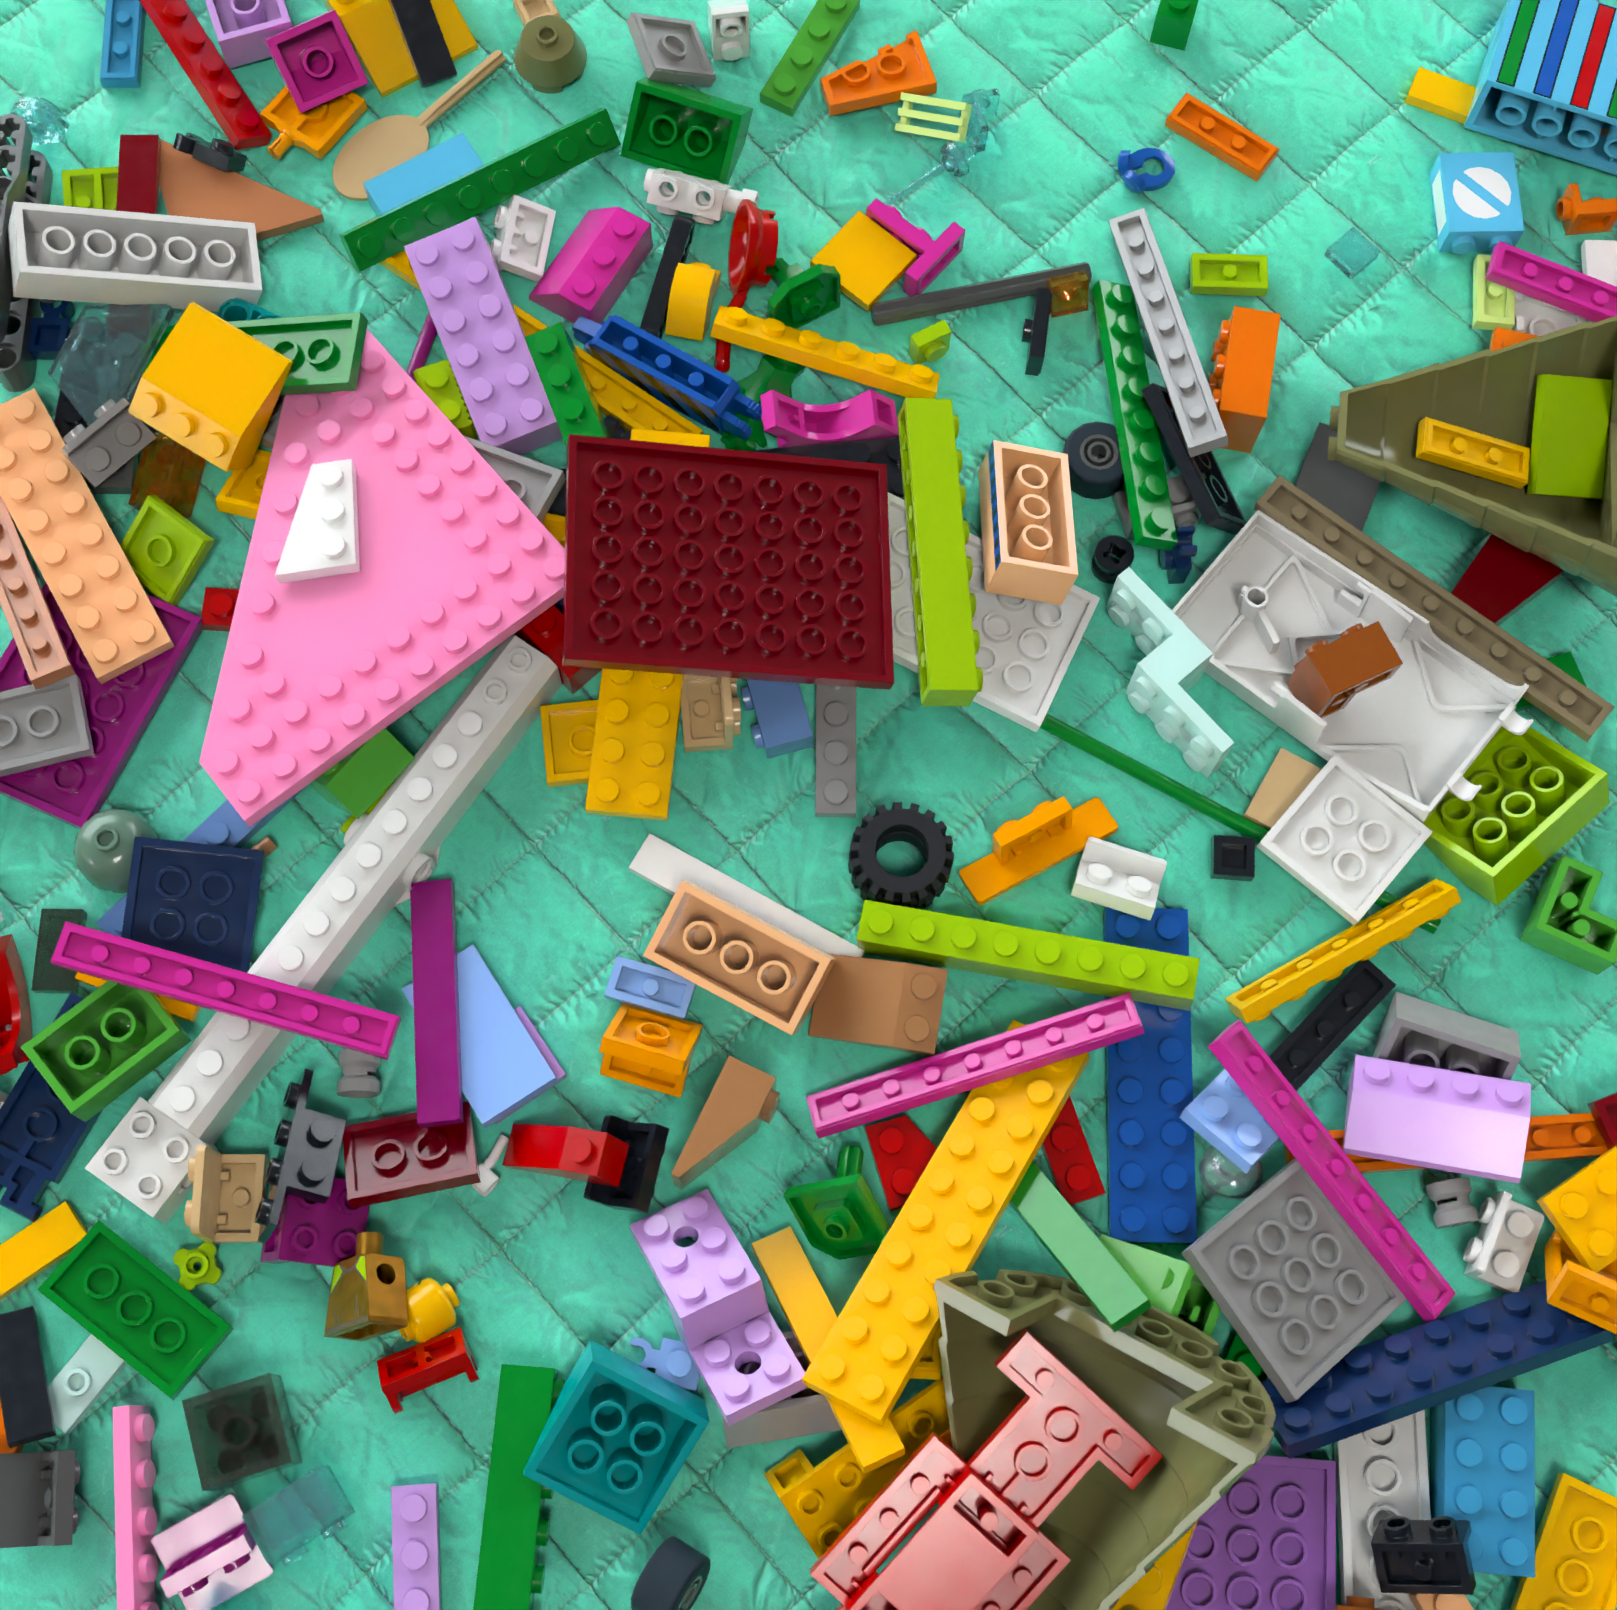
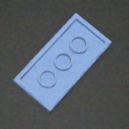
[401,945,559,1128]

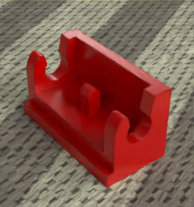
[377,1327,480,1414]

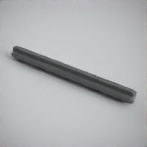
[871,262,1092,326]

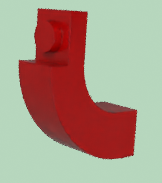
[0,934,32,1075]

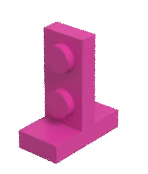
[866,198,966,296]

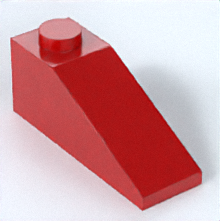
[502,1124,629,1187]

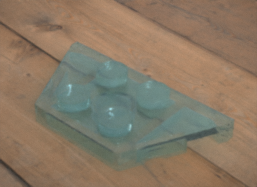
[48,304,175,425]

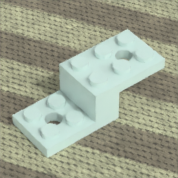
[1106,567,1235,779]

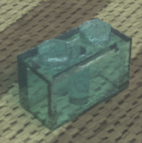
[241,1465,355,1566]

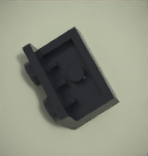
[584,1115,669,1213]

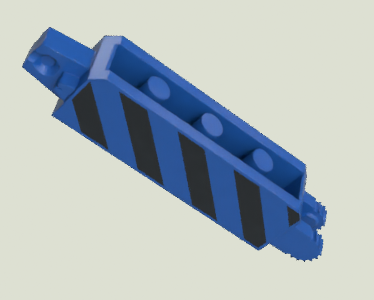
[572,315,762,440]

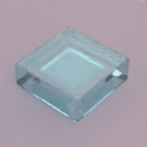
[1324,227,1380,280]

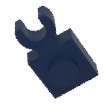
[28,301,75,360]
[1160,526,1198,584]

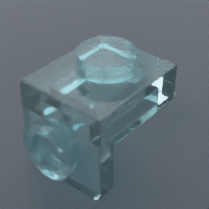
[958,88,1000,154]

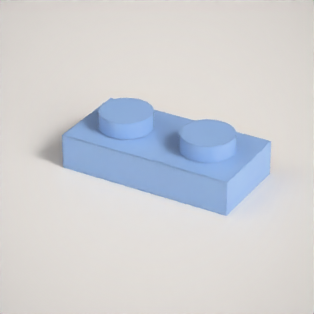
[604,956,697,1020]

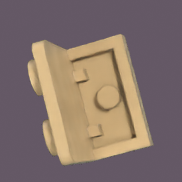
[681,675,741,753]
[184,1145,269,1244]

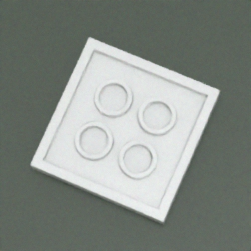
[1257,754,1433,926]

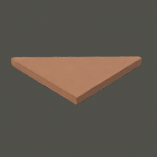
[149,134,325,241]

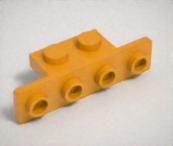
[959,796,1118,905]

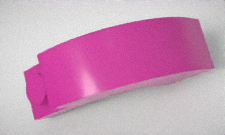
[760,389,899,448]

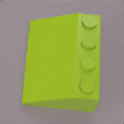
[1423,726,1610,906]

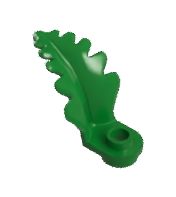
[720,354,806,451]

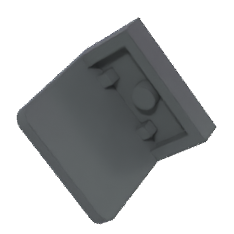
[0,1450,80,1548]

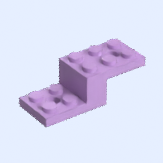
[629,1189,808,1426]

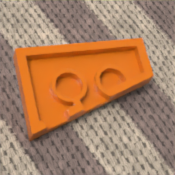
[820,30,937,116]

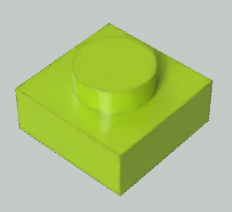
[908,320,952,364]

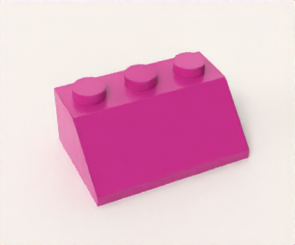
[529,206,653,324]

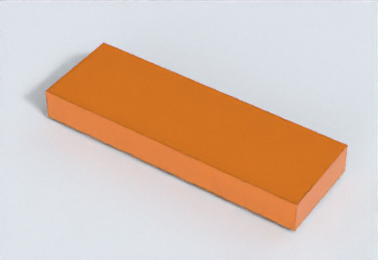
[1165,92,1279,182]

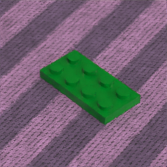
[37,1220,234,1401]

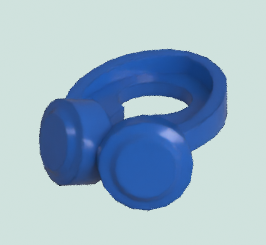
[1118,148,1176,194]

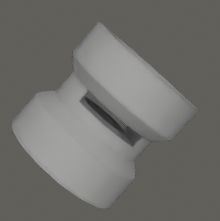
[337,1049,381,1098]
[1426,1177,1479,1229]

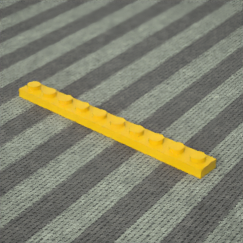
[379,250,703,434]

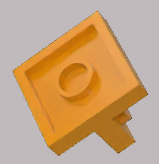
[599,1003,703,1098]

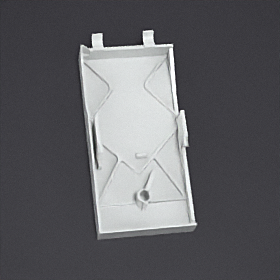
[1172,510,1534,824]

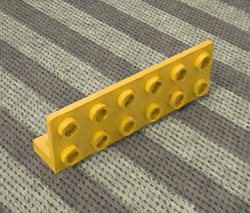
[763,1376,950,1559]

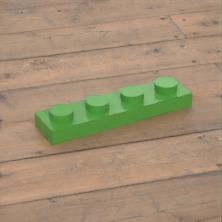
[760,0,860,117]

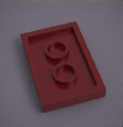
[343,1101,481,1209]

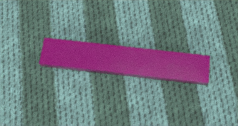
[410,878,464,1128]

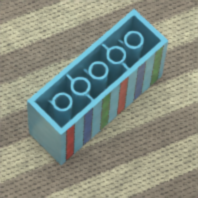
[1464,0,1617,175]

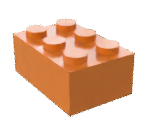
[1208,306,1281,453]

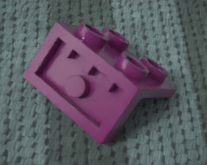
[260,1177,369,1267]

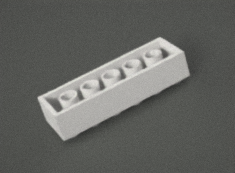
[8,201,263,312]

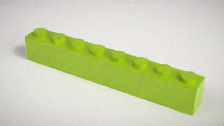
[897,397,983,706]
[856,900,1200,1011]

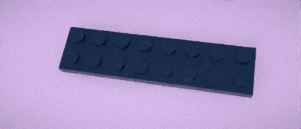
[1261,1280,1613,1459]

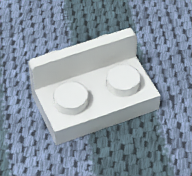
[489,194,556,283]
[1071,837,1167,921]
[1463,1191,1545,1294]

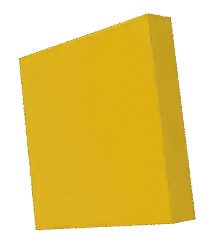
[810,211,917,312]

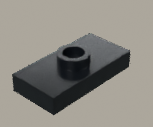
[1022,288,1052,376]

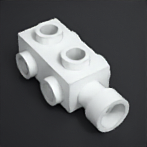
[644,168,759,224]

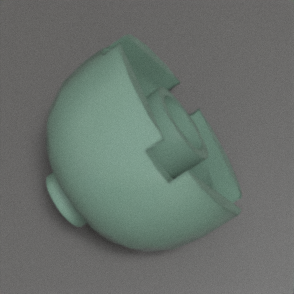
[73,809,160,894]

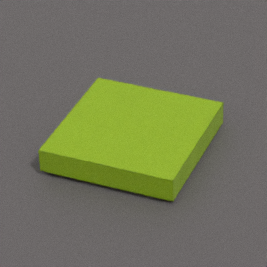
[120,495,215,606]

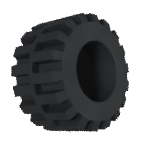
[848,802,954,909]

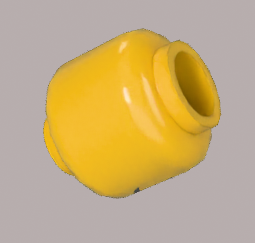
[398,1278,460,1344]

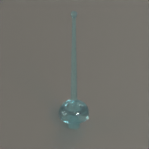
[883,140,977,205]

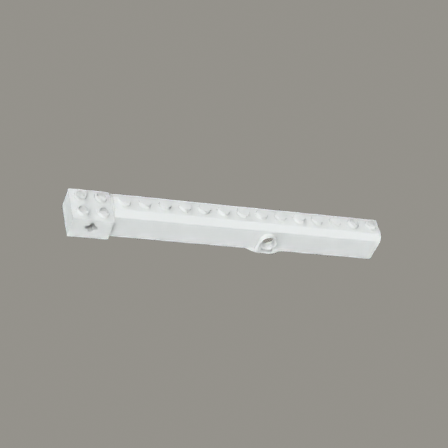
[85,635,562,1224]

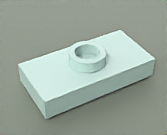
[48,1334,127,1434]

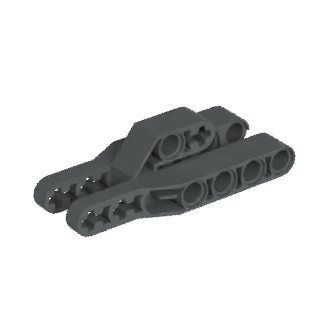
[0,113,58,392]

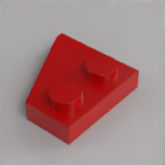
[864,1115,937,1211]

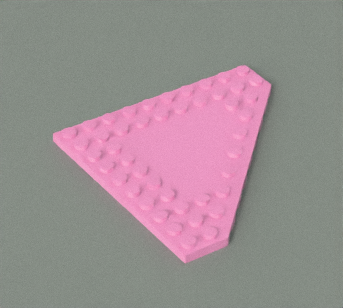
[199,329,565,828]

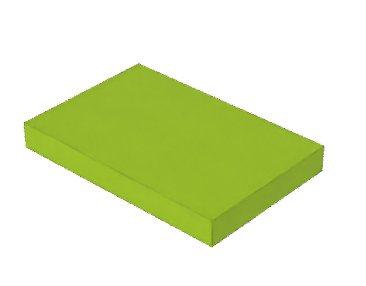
[1527,374,1613,499]

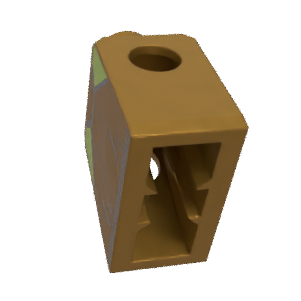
[324,1232,408,1341]

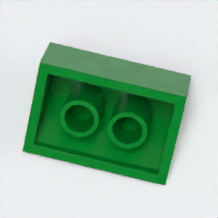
[620,77,753,185]

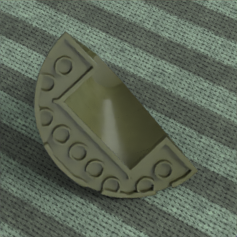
[1327,316,1617,597]
[933,1269,1276,1610]

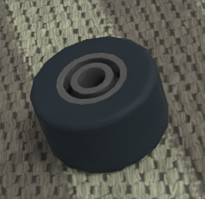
[1063,421,1125,500]
[631,1536,710,1610]

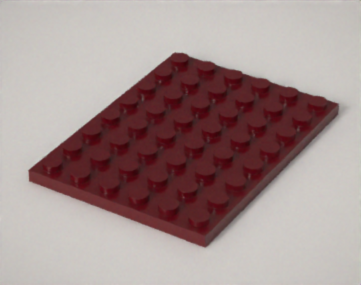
[562,434,894,690]

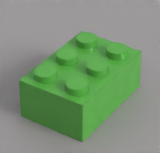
[21,981,192,1122]

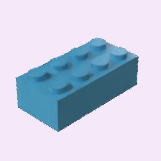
[1430,1386,1535,1578]

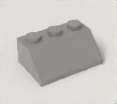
[1372,992,1521,1080]
[722,1331,842,1448]

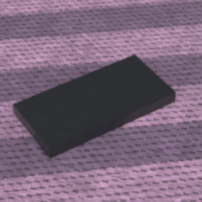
[1142,383,1247,535]

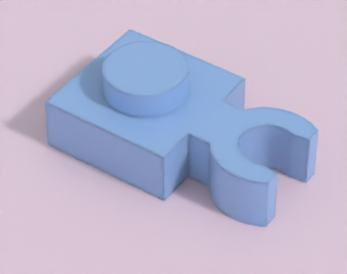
[630,1338,700,1392]

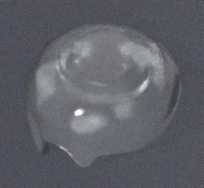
[1198,1146,1264,1211]

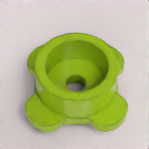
[173,1242,222,1291]

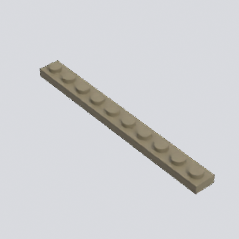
[1254,475,1615,742]

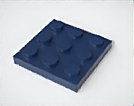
[121,836,264,973]

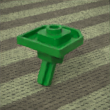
[765,257,841,329]
[783,1145,889,1260]

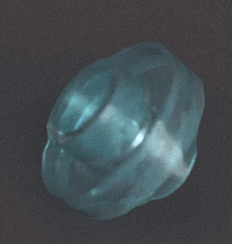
[11,97,69,145]

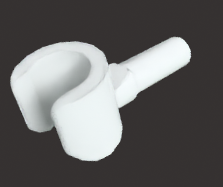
[472,1135,509,1197]

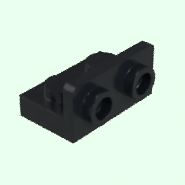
[1371,1516,1476,1595]

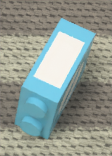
[1429,152,1524,254]

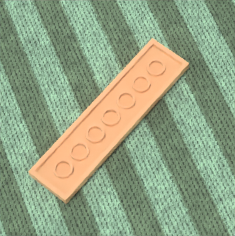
[0,388,175,684]

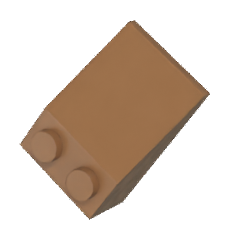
[808,954,948,1056]
[671,1056,780,1189]

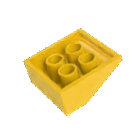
[324,0,478,98]
[128,302,293,472]

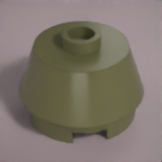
[513,15,587,94]

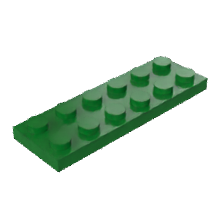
[141,312,368,395]

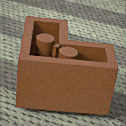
[1286,621,1403,718]

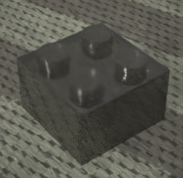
[182,1373,302,1491]

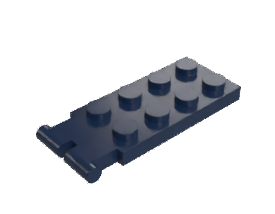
[0,992,103,1222]

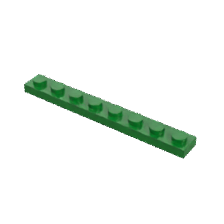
[339,108,620,272]
[1092,279,1178,551]

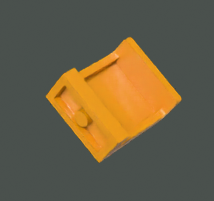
[1544,1228,1617,1334]

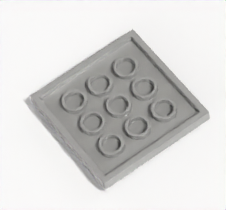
[1181,1158,1406,1403]

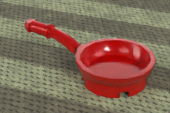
[714,199,778,373]

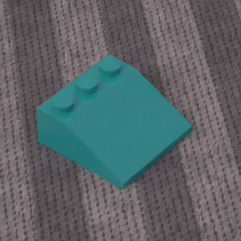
[523,1340,709,1535]

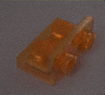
[129,432,206,518]

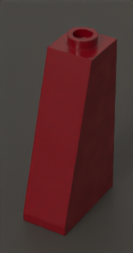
[1450,534,1564,626]

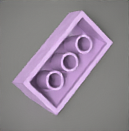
[1343,1055,1531,1184]

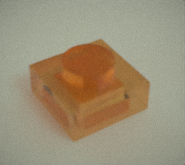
[1048,271,1089,318]

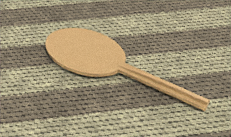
[332,50,507,201]

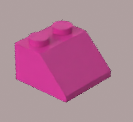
[264,10,369,113]

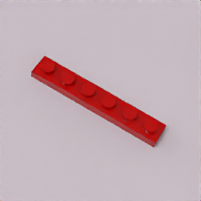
[139,0,272,150]

